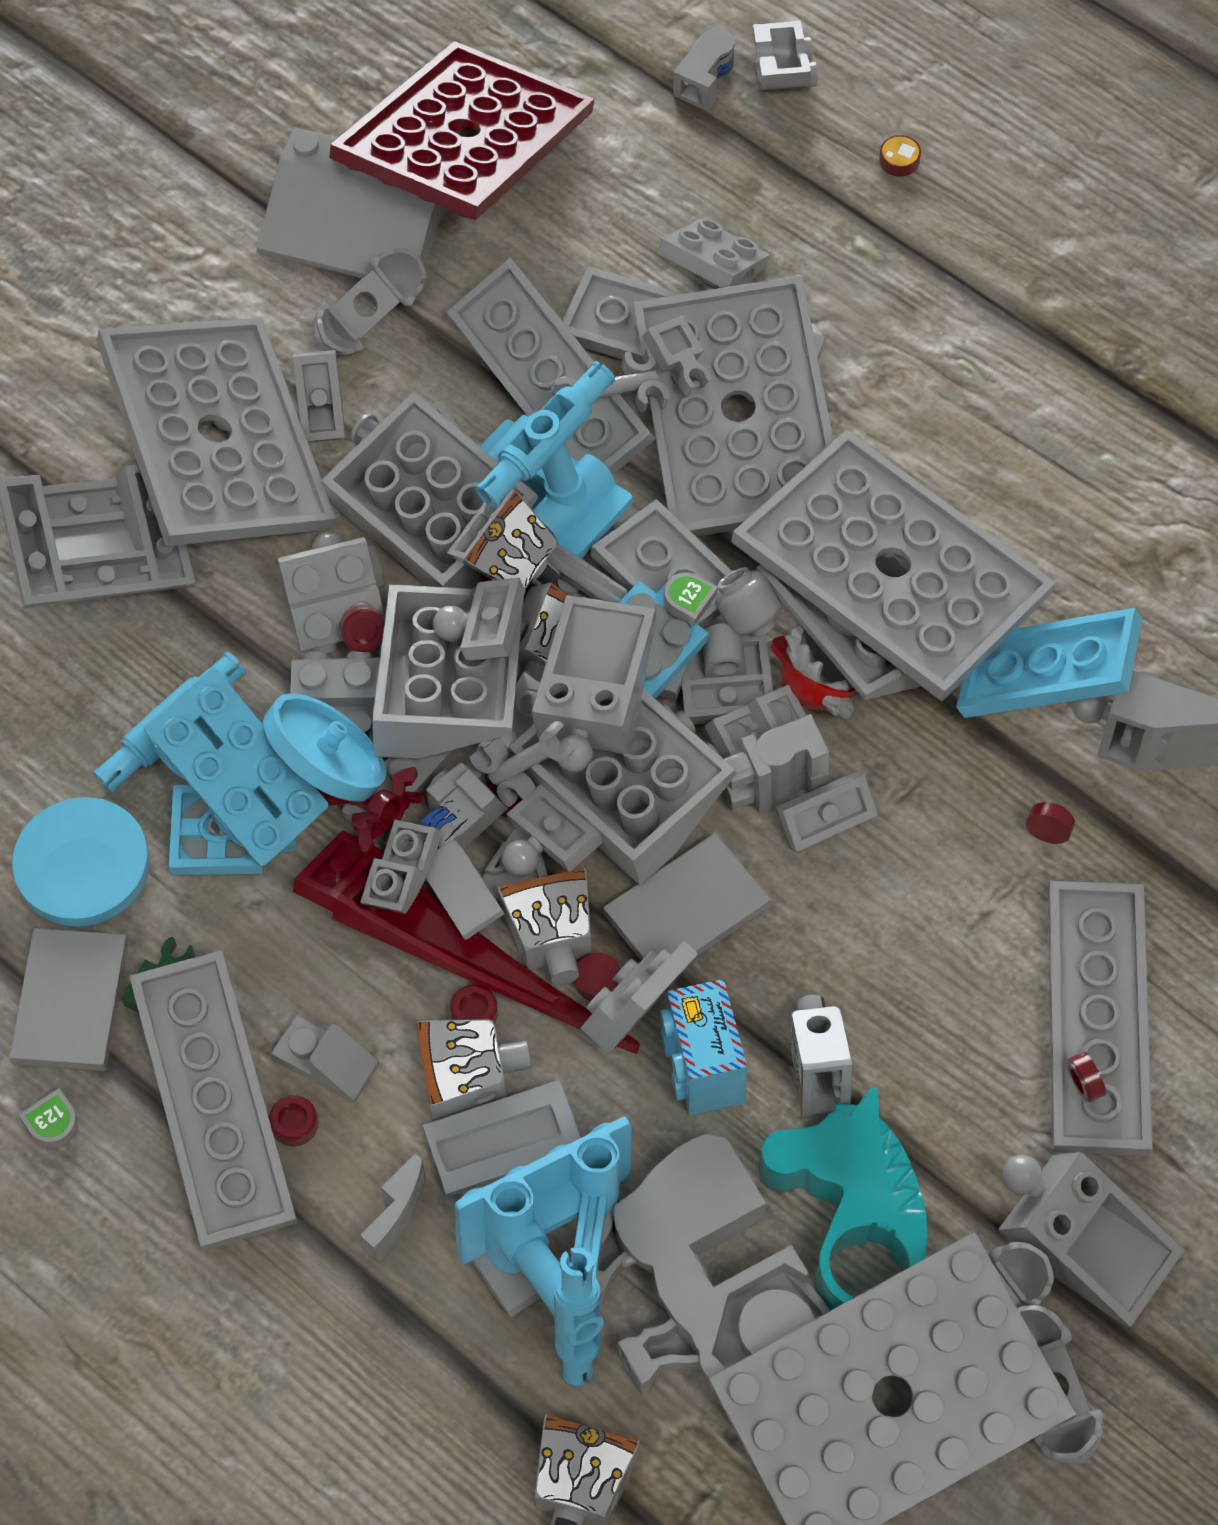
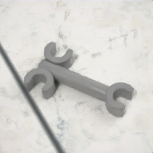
[551,348,670,412]
[470,721,578,807]

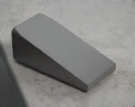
[426,839,505,940]

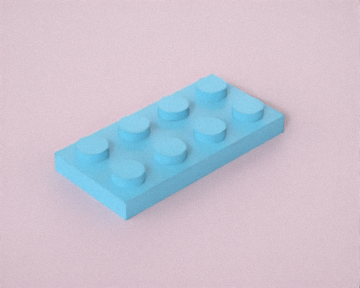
[956,608,1143,718]

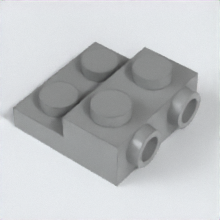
[278,537,385,654]
[290,651,380,743]
[580,941,698,1054]

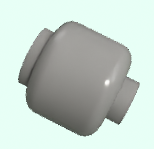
[714,567,782,637]

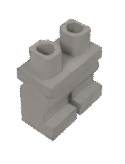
[723,714,829,814]

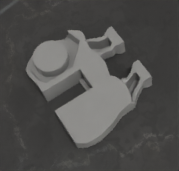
[570,1133,830,1395]

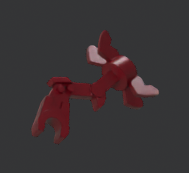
[315,767,425,857]

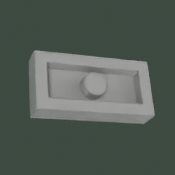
[776,770,878,852]

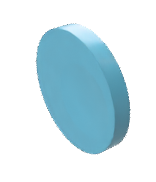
[263,693,386,801]
[12,797,150,927]

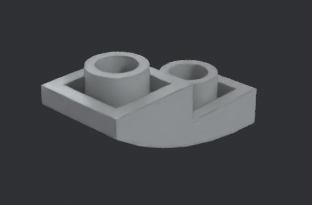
[360,819,442,914]

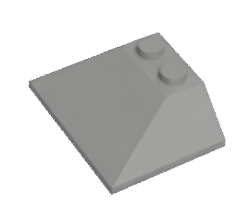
[0,464,196,608]

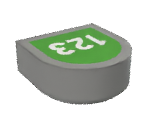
[663,573,718,627]
[18,1088,78,1148]

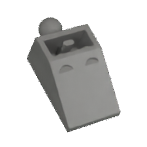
[532,595,656,772]
[1071,670,1218,771]
[998,1152,1185,1327]

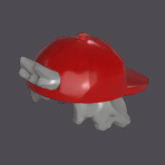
[770,622,856,719]

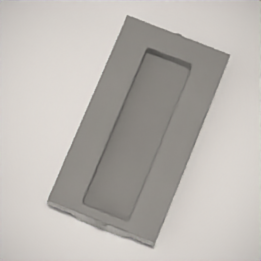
[422,1079,581,1198]

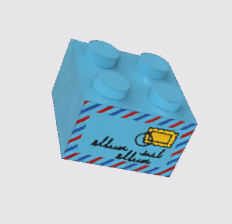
[660,979,747,1115]

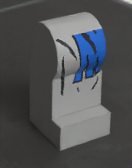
[673,29,734,112]
[419,769,508,850]

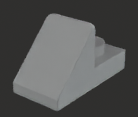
[292,350,345,442]
[271,1015,379,1104]

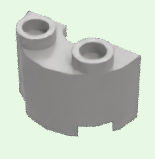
[753,21,817,90]

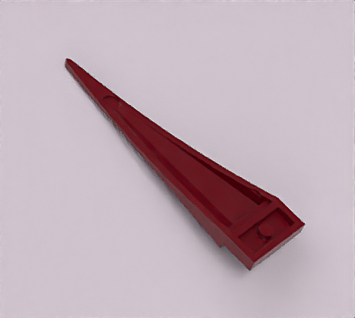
[293,830,640,1054]

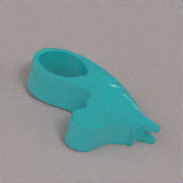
[759,1087,928,1311]

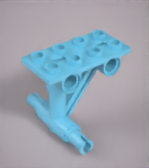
[475,361,634,559]
[93,652,328,866]
[454,1117,632,1387]

